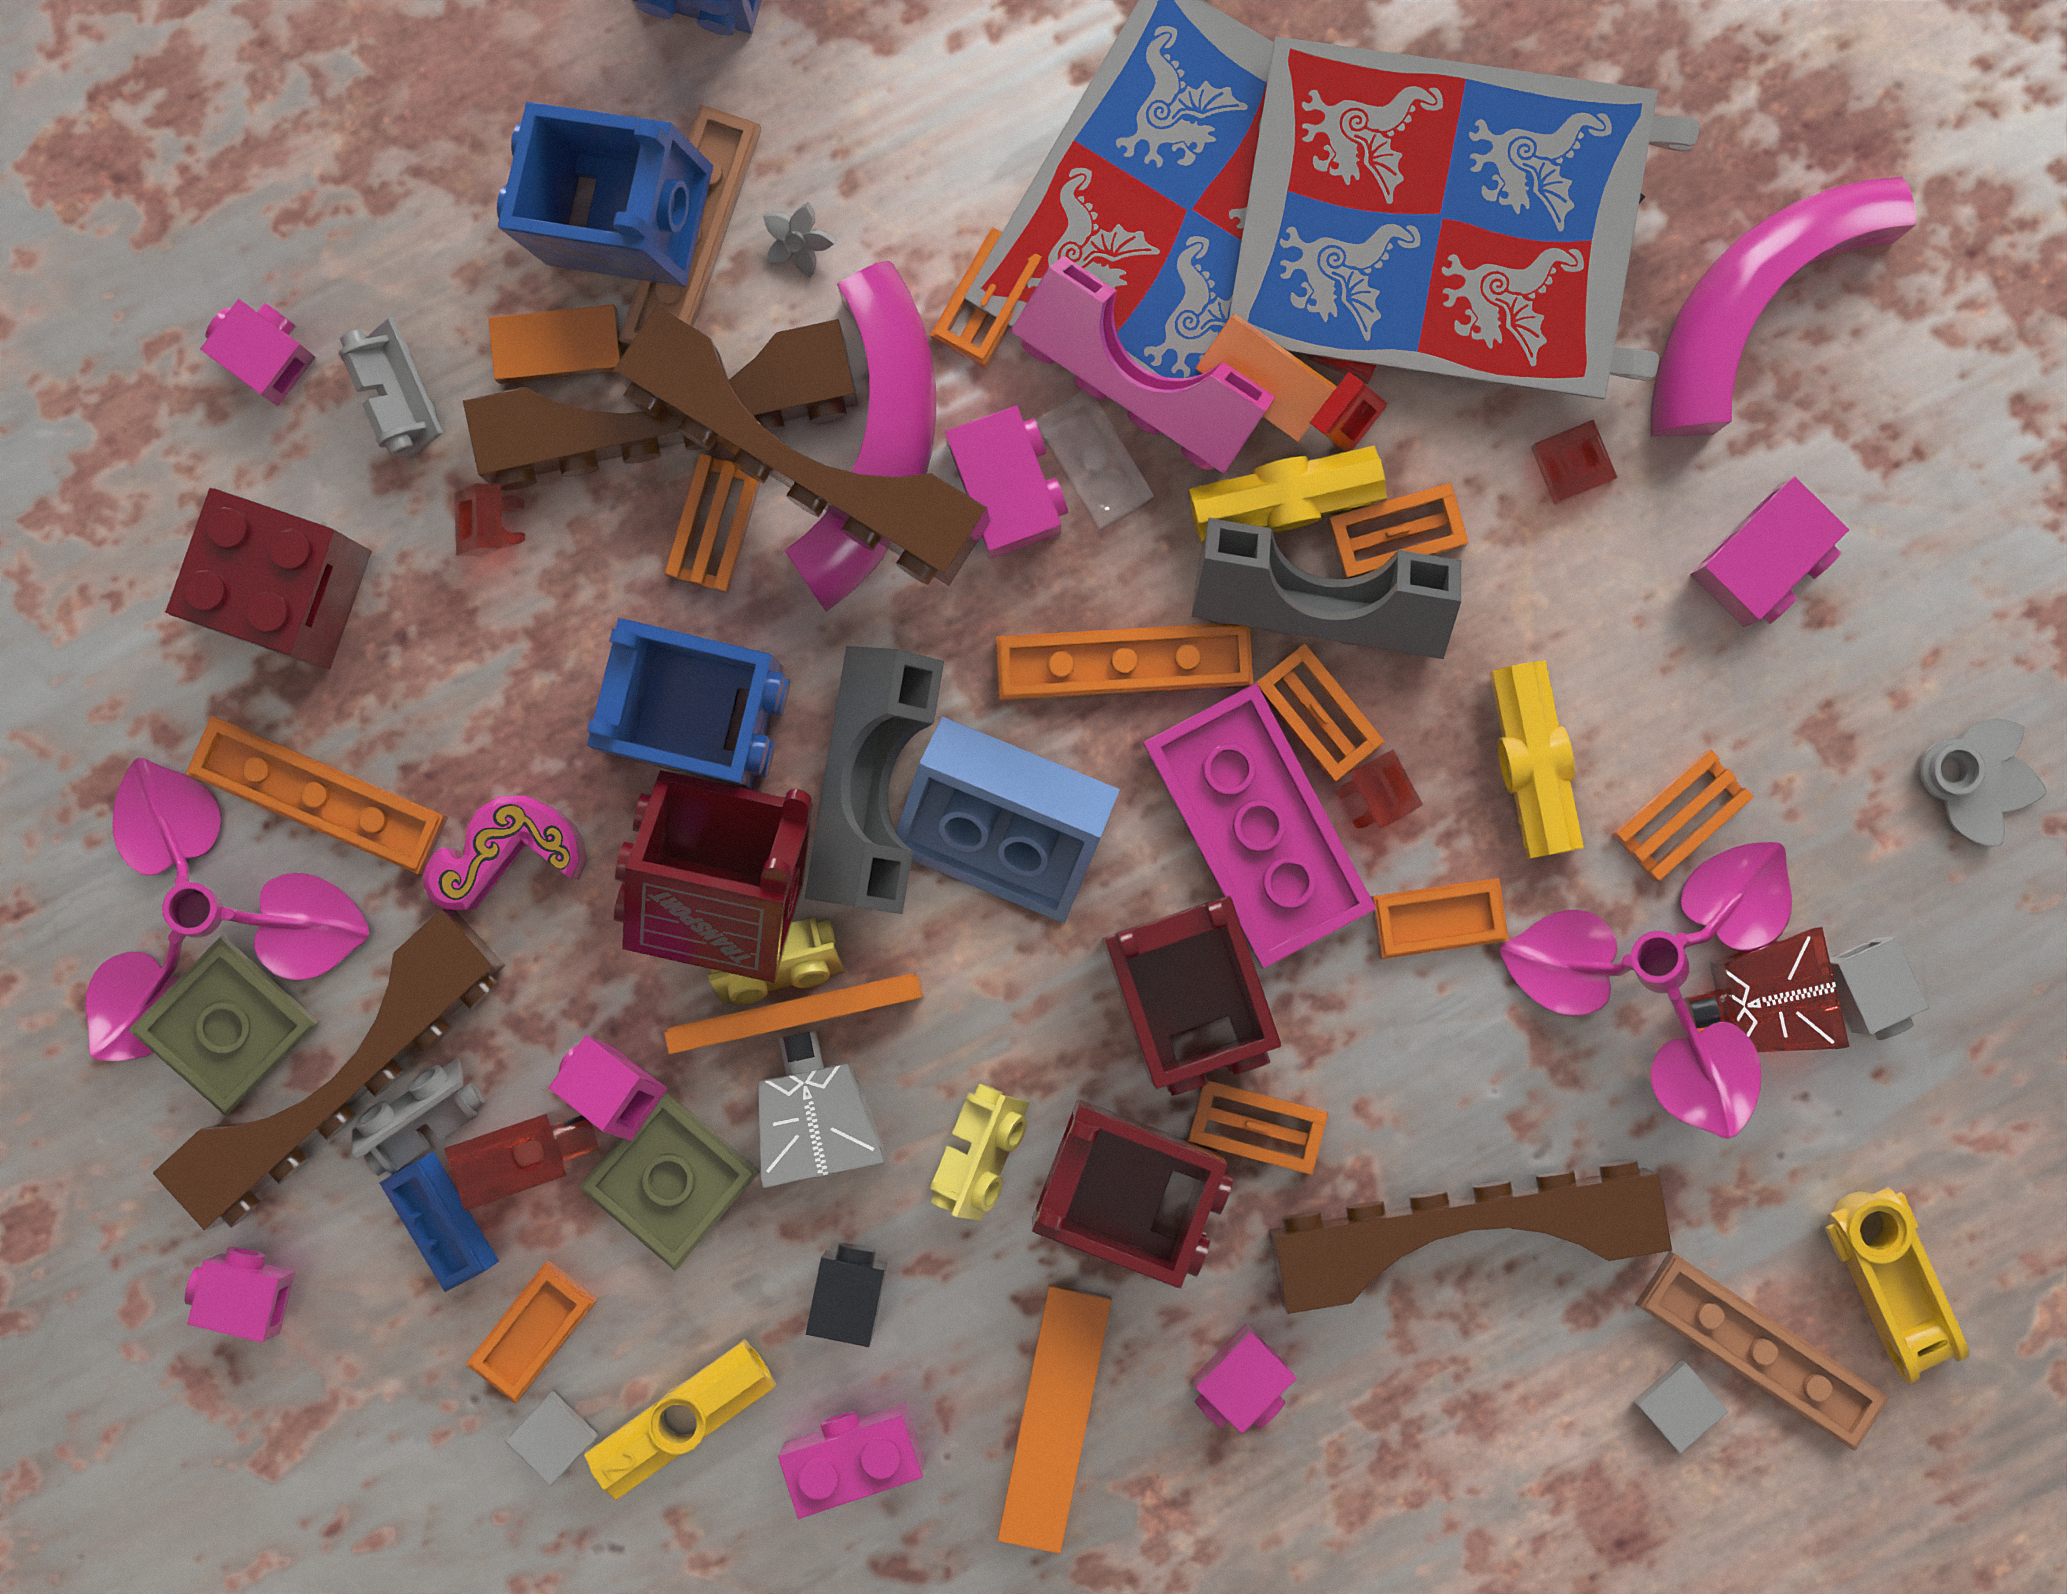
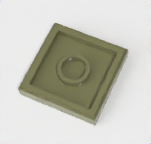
[129,934,318,1116]
[578,1091,760,1271]

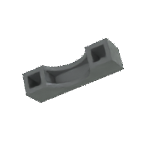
[1192,518,1461,659]
[804,646,944,914]

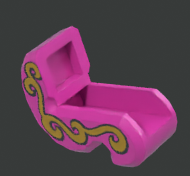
[424,795,587,910]

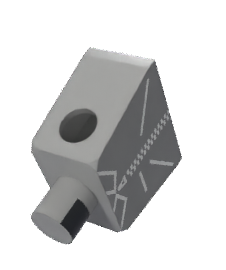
[758,1030,887,1188]

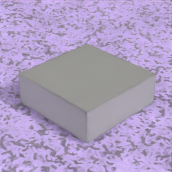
[1634,1359,1729,1454]
[505,1391,599,1486]

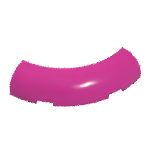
[1651,177,1917,437]
[784,261,936,612]

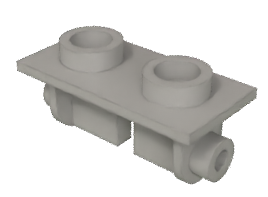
[339,317,443,459]
[352,1057,485,1176]

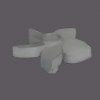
[763,202,837,278]

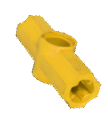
[1188,445,1387,544]
[1489,660,1584,859]
[584,1339,777,1501]

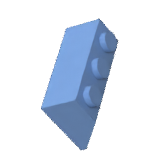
[896,716,1120,923]

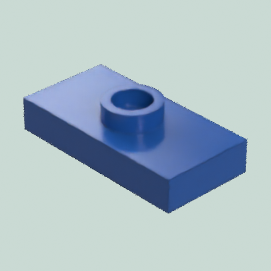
[379,1151,499,1292]

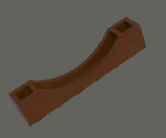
[614,305,991,586]
[463,319,859,491]
[153,909,505,1231]
[1269,1160,1672,1314]

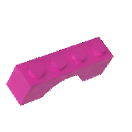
[1010,255,1275,474]

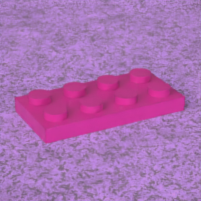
[1143,683,1377,969]

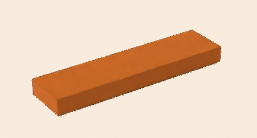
[996,623,1253,701]
[185,716,448,875]
[664,972,925,1054]
[997,1284,1112,1554]

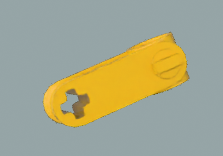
[1824,1187,1970,1384]

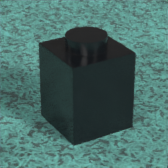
[805,1243,888,1347]

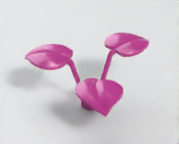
[85,758,370,1061]
[1500,842,1792,1139]

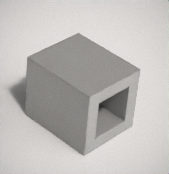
[1820,937,1929,1040]

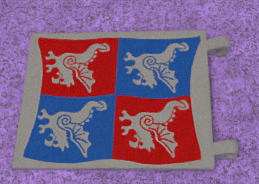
[964,0,1274,378]
[1229,36,1700,399]

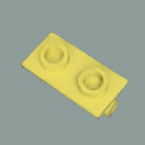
[708,916,844,1004]
[930,1083,1029,1221]

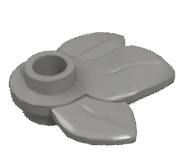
[1920,718,2046,846]

